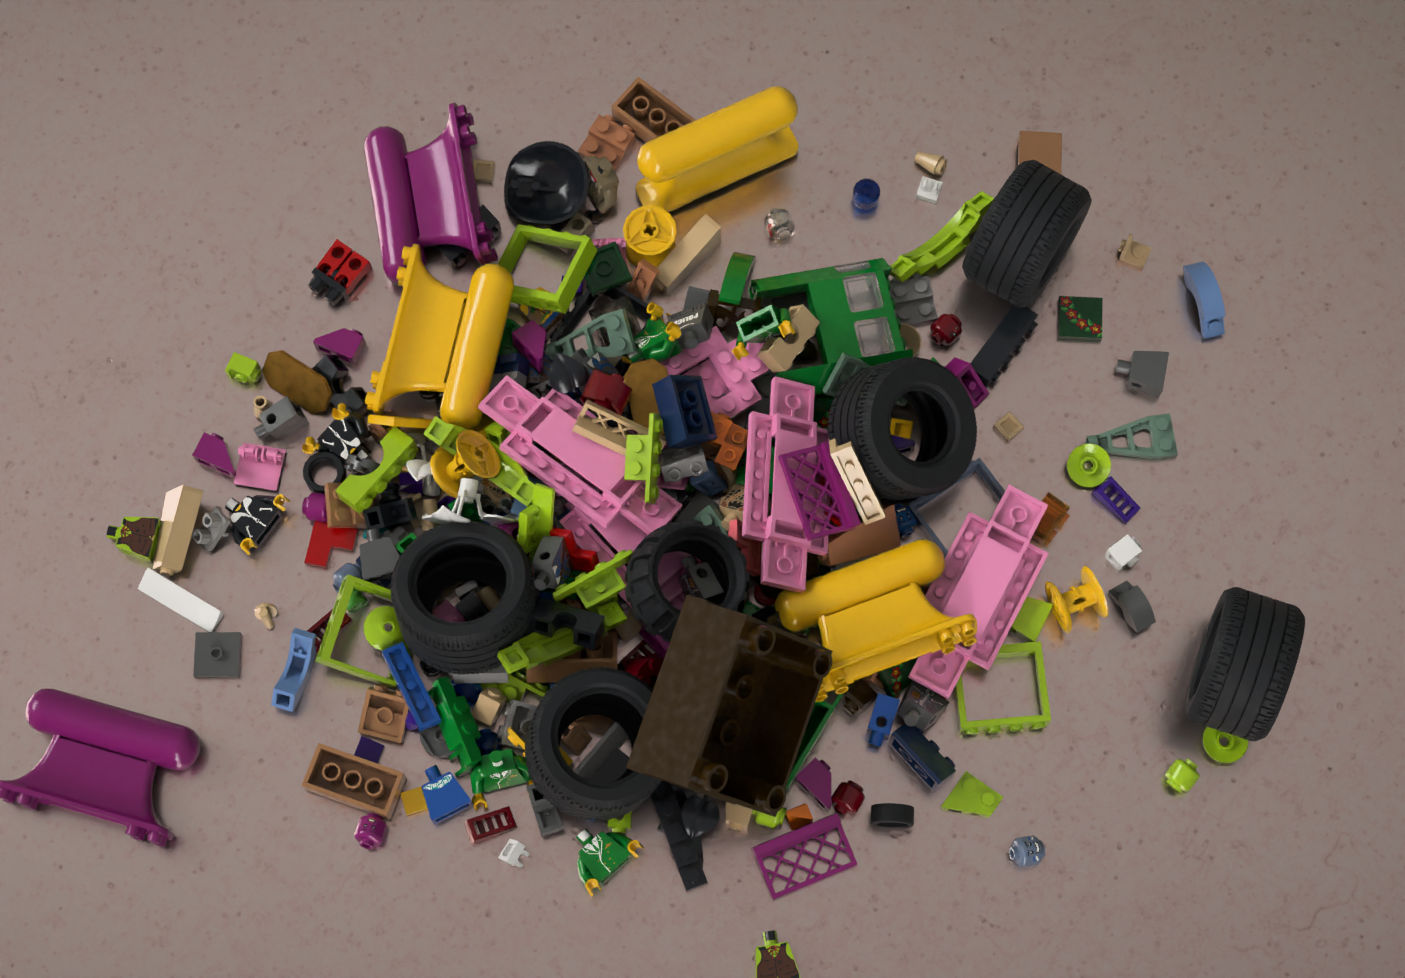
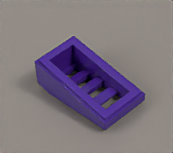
[1092,476,1141,523]

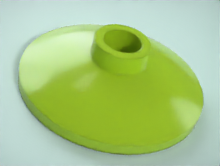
[1067,443,1111,487]
[363,606,405,651]
[1203,727,1248,763]

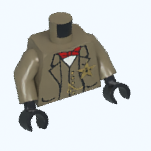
[582,156,619,223]

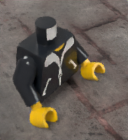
[302,403,372,460]
[225,494,290,555]

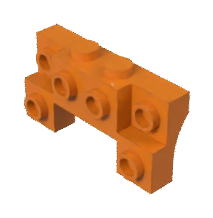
[706,412,748,473]

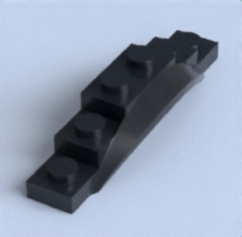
[650,781,708,892]

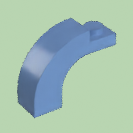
[1183,261,1226,339]
[271,628,317,712]

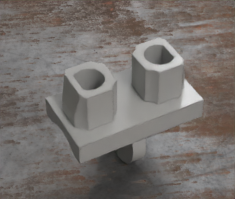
[192,506,231,551]

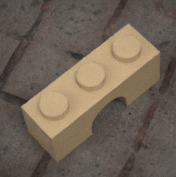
[756,305,820,373]

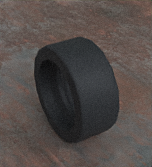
[303,451,346,494]
[870,803,914,828]

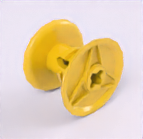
[623,205,677,268]
[430,430,501,498]
[1045,566,1108,633]

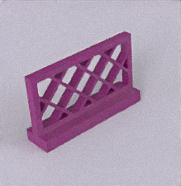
[778,441,861,541]
[751,813,857,899]

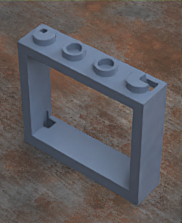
[908,457,1005,557]

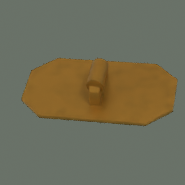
[262,350,332,413]
[623,359,668,436]

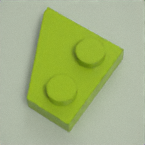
[941,771,1003,817]

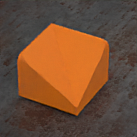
[785,803,813,830]

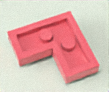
[728,519,761,577]

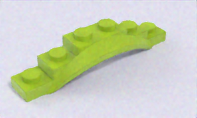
[890,191,995,283]
[423,416,535,507]
[497,601,627,674]

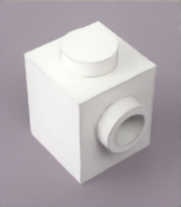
[1104,534,1142,572]

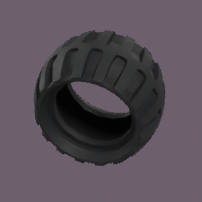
[625,520,750,643]

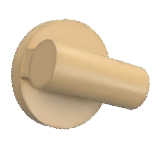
[255,603,277,629]

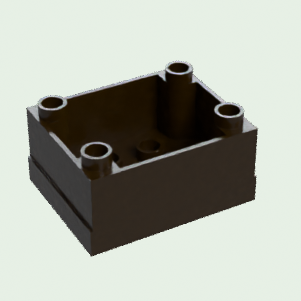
[626,595,833,817]

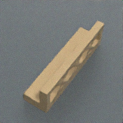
[572,399,667,456]
[829,438,886,525]

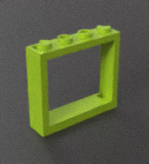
[498,224,597,314]
[315,575,410,688]
[954,641,1051,735]

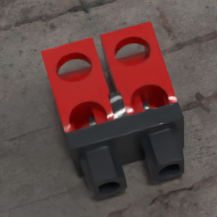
[308,239,373,305]

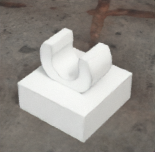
[916,176,943,204]
[498,839,529,867]

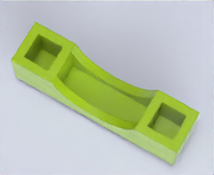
[335,426,419,514]

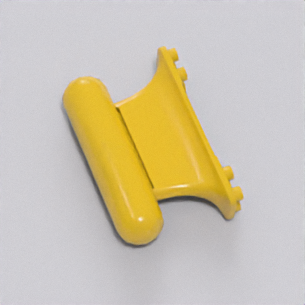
[635,86,799,212]
[365,244,514,430]
[774,539,977,702]

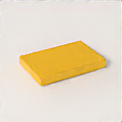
[368,414,433,429]

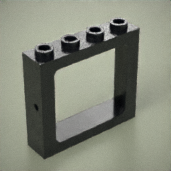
[550,285,664,377]

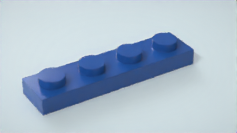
[382,642,441,732]

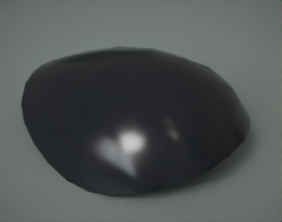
[504,141,589,224]

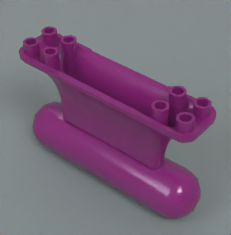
[364,102,498,284]
[0,688,200,847]

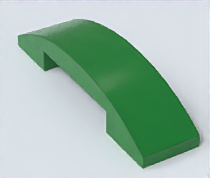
[718,252,756,305]

